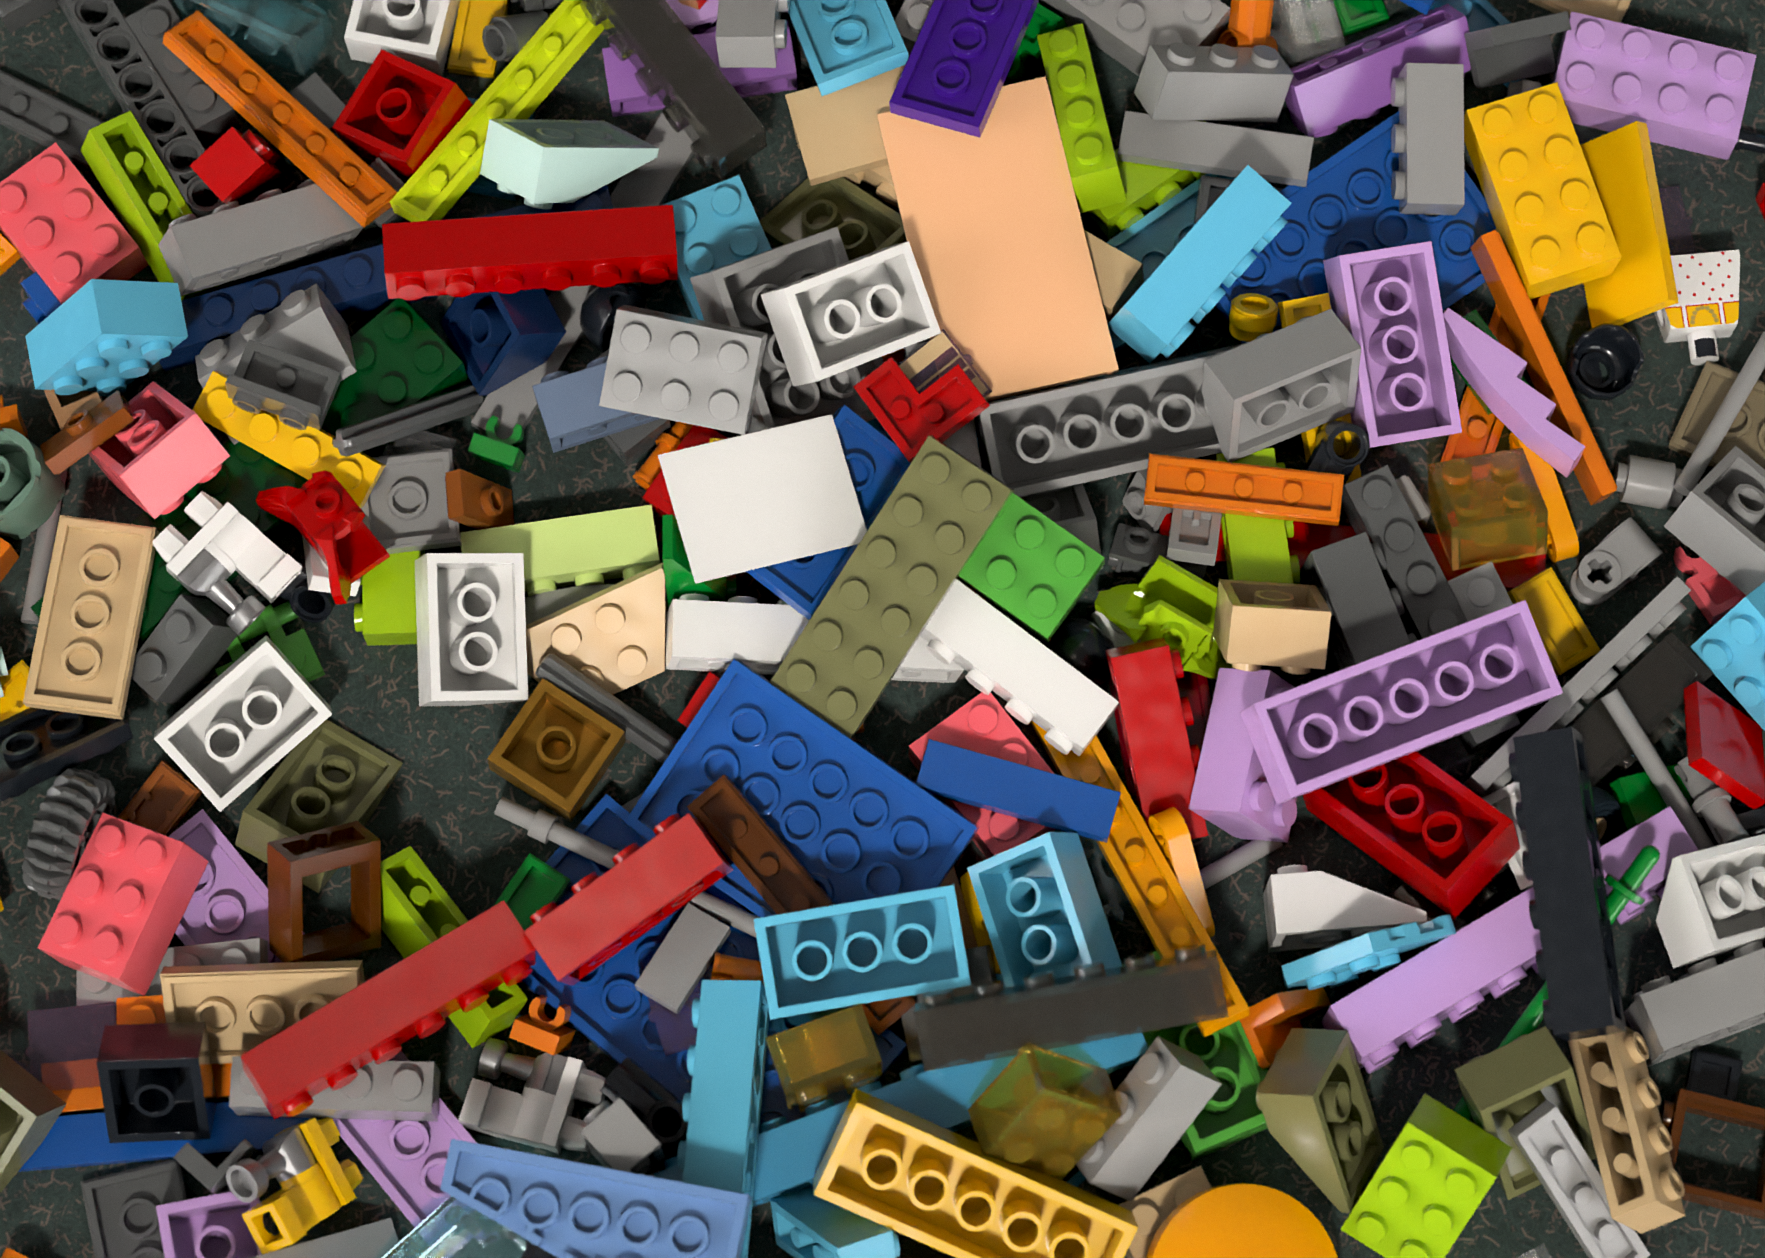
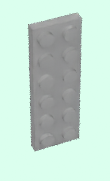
[1463,576,1691,798]

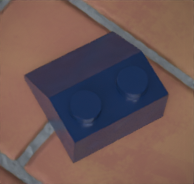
[440,289,566,396]

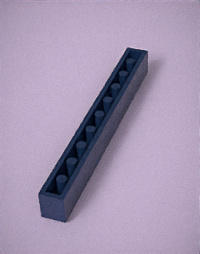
[159,185,614,371]

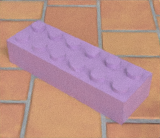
[1240,600,1563,805]

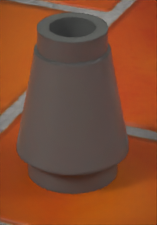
[482,10,550,62]

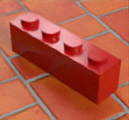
[1106,637,1208,840]

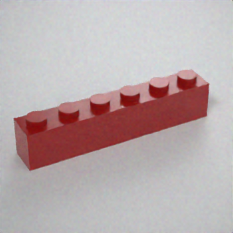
[382,205,678,301]
[241,900,536,1120]

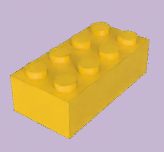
[1464,82,1621,300]

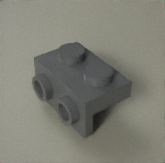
[225,339,342,430]

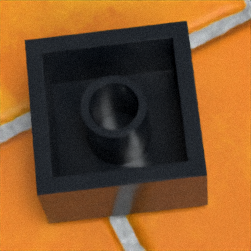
[97,1021,217,1143]

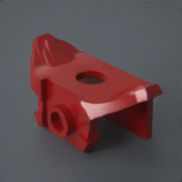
[255,470,390,604]

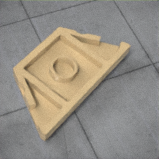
[526,563,666,695]

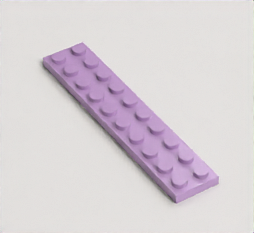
[168,809,480,1251]

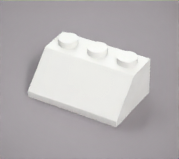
[415,553,528,706]
[1656,834,1765,968]

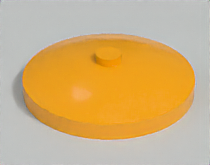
[1146,1184,1338,1258]

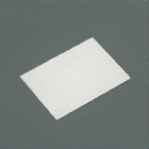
[658,414,867,584]

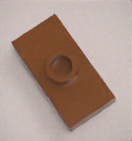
[40,390,134,475]
[445,469,515,530]
[118,761,202,836]

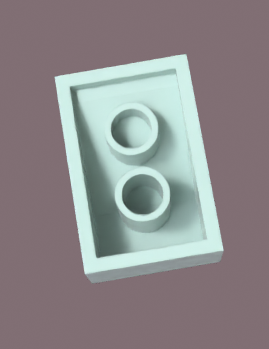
[480,119,659,209]

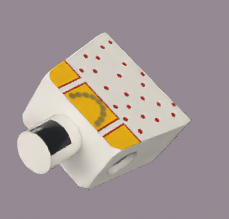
[1654,250,1740,365]

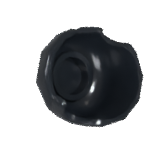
[580,282,646,353]
[1566,323,1644,401]
[1040,618,1115,687]

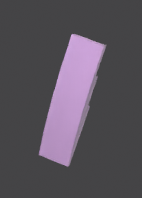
[1443,308,1585,478]

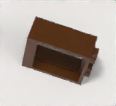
[267,821,381,963]
[1659,1088,1765,1220]

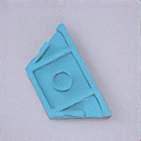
[1281,914,1456,992]

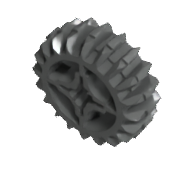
[22,768,116,900]

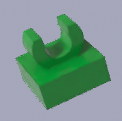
[468,416,525,473]

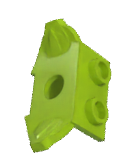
[1094,555,1235,680]

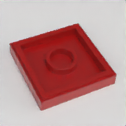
[1684,681,1765,810]

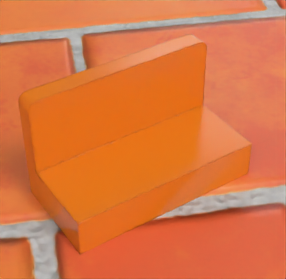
[1240,987,1331,1069]

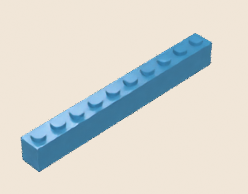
[654,992,1148,1208]

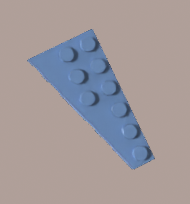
[440,1139,753,1258]

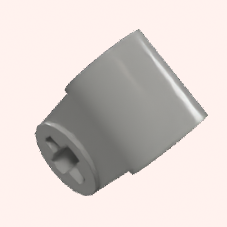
[1570,517,1663,606]

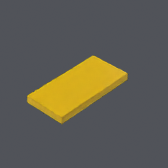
[1581,121,1679,328]

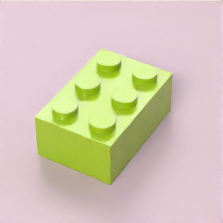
[1340,1094,1512,1258]

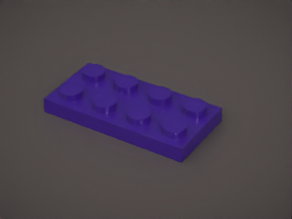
[889,0,1039,138]

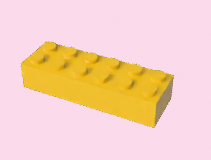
[813,1088,1138,1258]

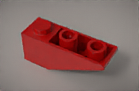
[189,127,282,204]

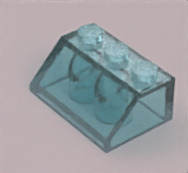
[175,0,333,80]

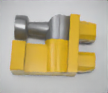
[226,1117,363,1254]

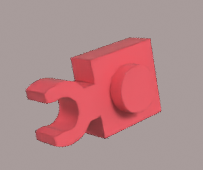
[1673,546,1747,625]

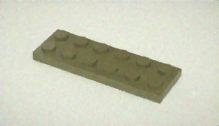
[770,435,1014,738]

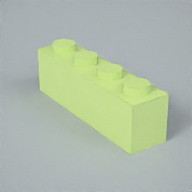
[461,505,661,596]

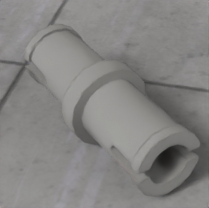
[1674,756,1749,845]

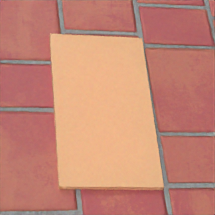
[877,76,1119,402]

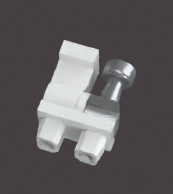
[152,491,302,635]
[458,1037,606,1154]

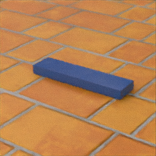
[916,739,1121,843]

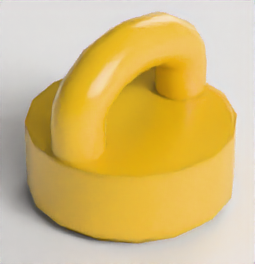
[1229,293,1278,342]

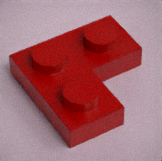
[853,357,990,463]

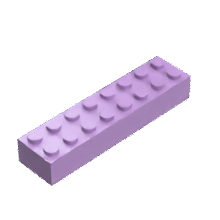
[1321,806,1698,1074]

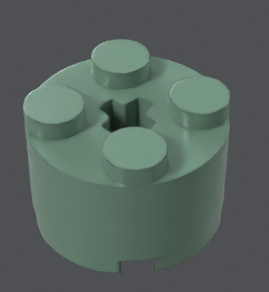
[0,428,65,540]

